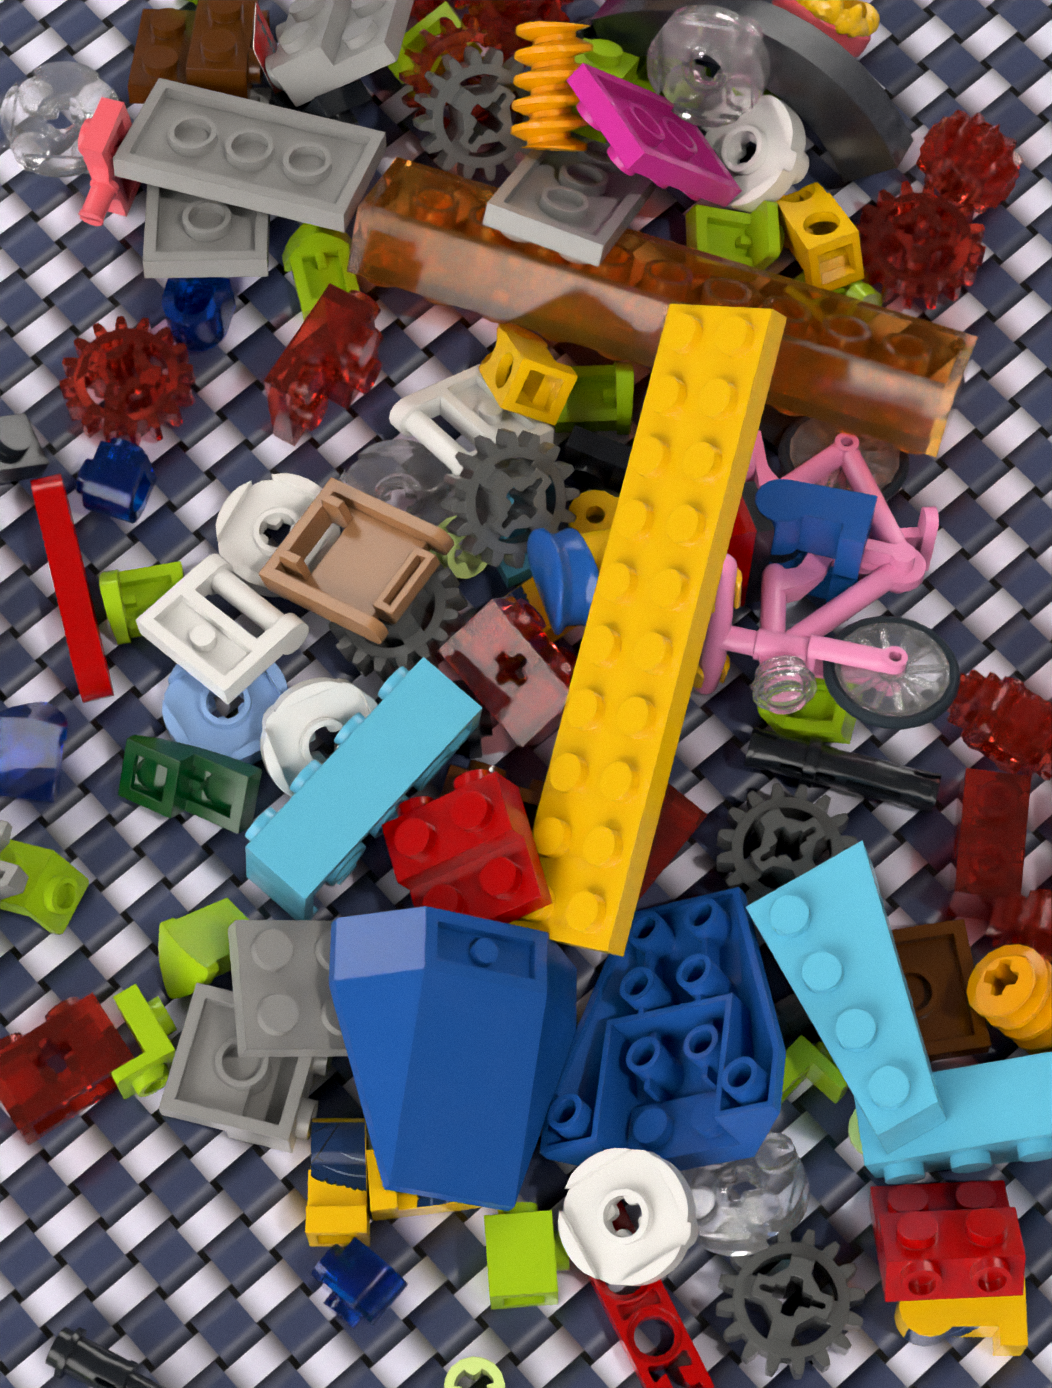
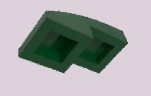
[118,735,262,834]

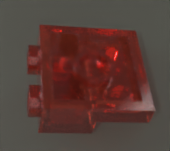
[264,283,384,446]

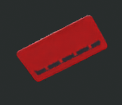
[253,3,283,95]

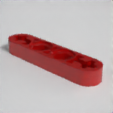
[30,473,114,703]
[587,1200,714,1388]

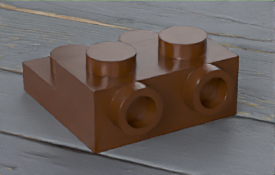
[127,0,270,104]
[892,919,991,1061]

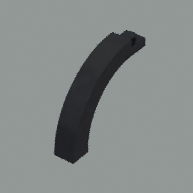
[575,0,914,183]

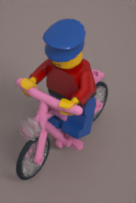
[526,406,960,730]

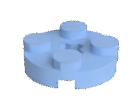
[162,662,288,765]

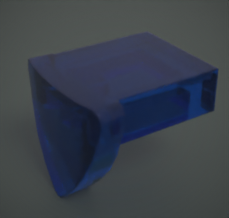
[0,702,68,802]

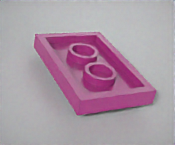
[567,63,742,207]

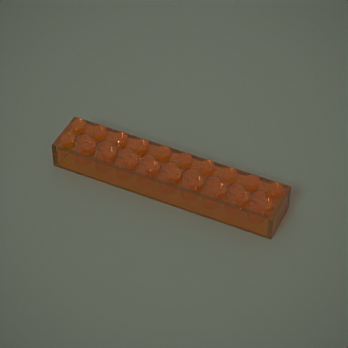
[347,157,978,457]

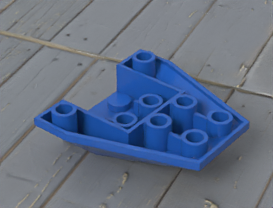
[539,887,786,1171]
[329,906,577,1211]

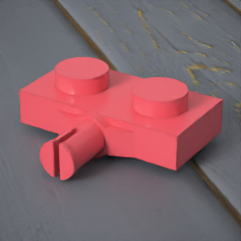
[78,97,141,226]

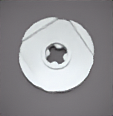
[701,91,809,214]
[216,473,341,599]
[260,677,378,797]
[558,1148,699,1286]

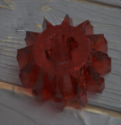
[916,109,1024,214]

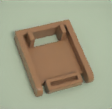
[258,477,454,644]

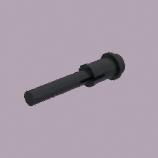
[45,1327,166,1388]

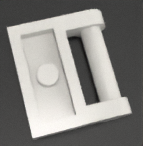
[389,364,554,475]
[136,553,309,704]

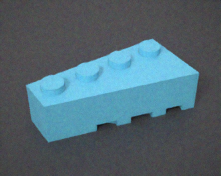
[245,657,482,920]
[746,840,947,1154]
[854,1051,1052,1185]

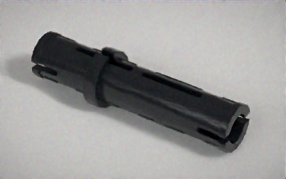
[744,726,942,814]

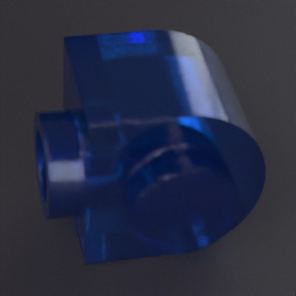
[162,277,236,351]
[76,438,157,524]
[311,1237,408,1329]

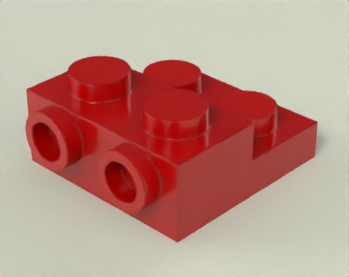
[382,769,553,924]
[869,1180,1026,1302]

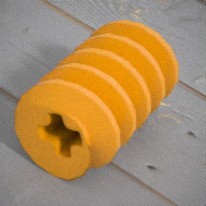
[510,21,593,152]
[966,944,1052,1055]

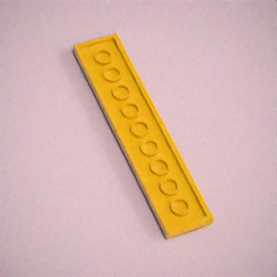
[508,304,787,957]

